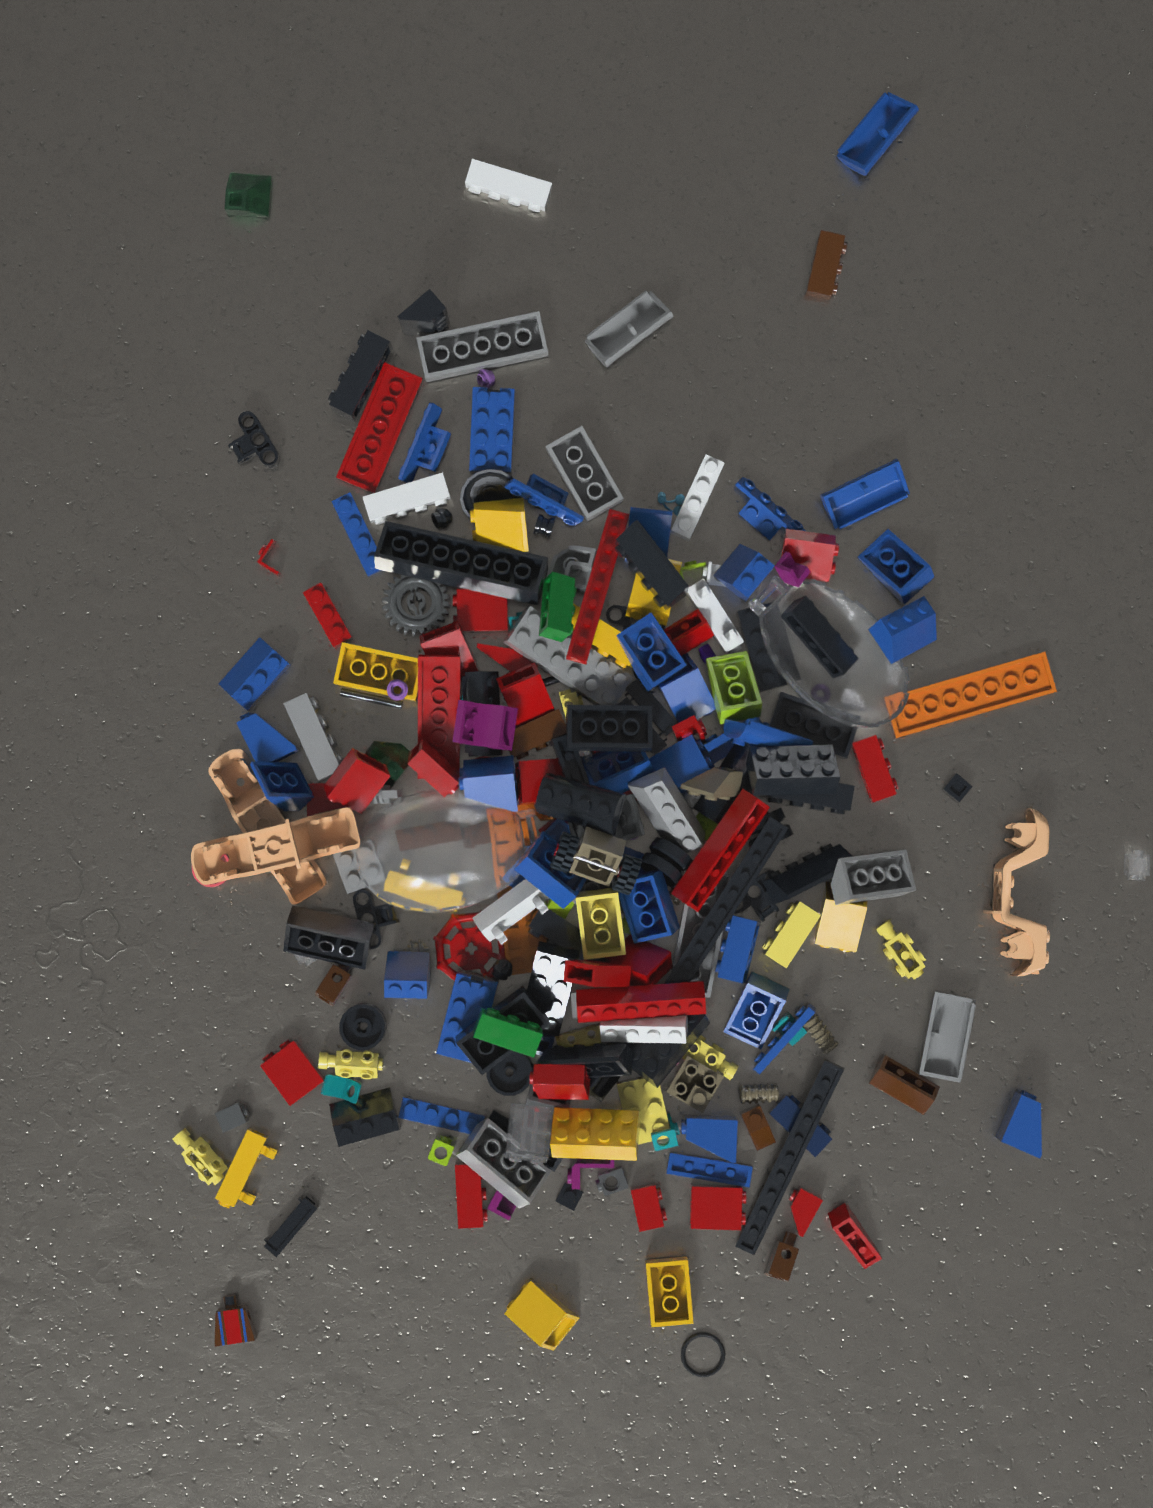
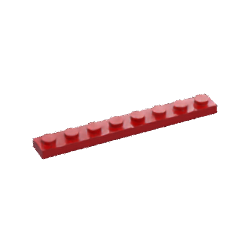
[566,509,630,665]

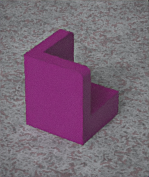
[774,552,810,588]
[487,1190,516,1221]

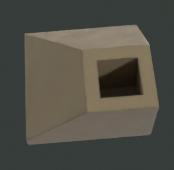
[680,767,743,801]
[666,1055,724,1113]

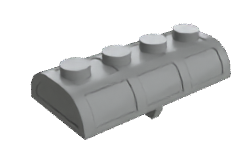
[585,291,673,367]
[919,991,976,1083]

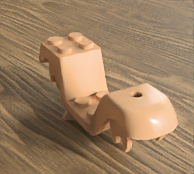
[208,749,327,905]
[191,807,361,885]
[983,808,1050,976]

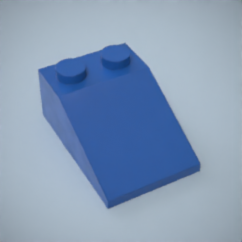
[858,529,935,605]
[616,613,687,691]
[250,762,314,811]
[723,972,790,1049]

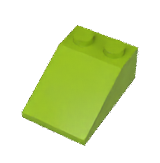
[706,651,762,724]

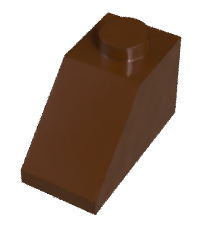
[740,1104,776,1151]

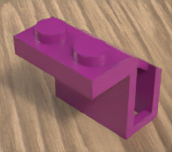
[453,700,518,751]
[567,1158,614,1189]

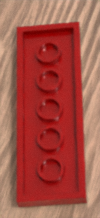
[336,362,423,493]
[417,655,460,779]

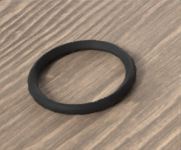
[681,1333,725,1377]

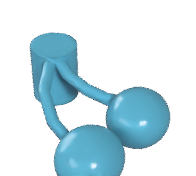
[658,492,685,516]

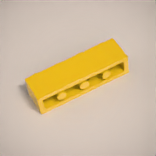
[572,603,632,668]

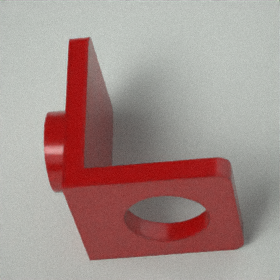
[257,539,280,576]

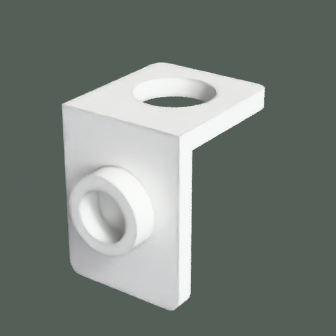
[702,561,726,587]

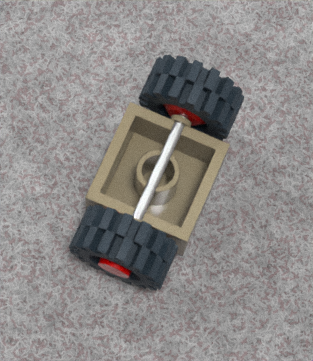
[550,826,642,895]

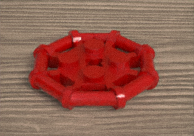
[433,910,506,981]

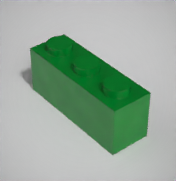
[539,571,577,642]
[473,1008,543,1058]

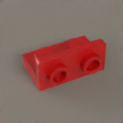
[672,715,707,743]

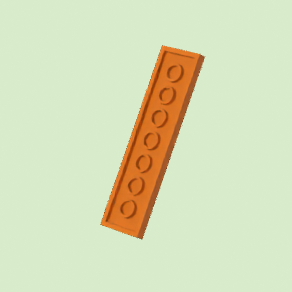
[884,652,1057,739]

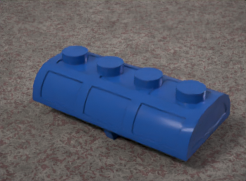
[837,92,919,176]
[820,458,910,529]
[724,719,813,747]

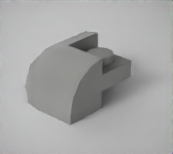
[547,546,597,593]

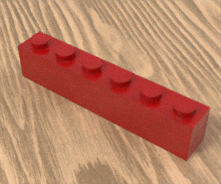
[671,789,770,912]
[576,981,706,1023]

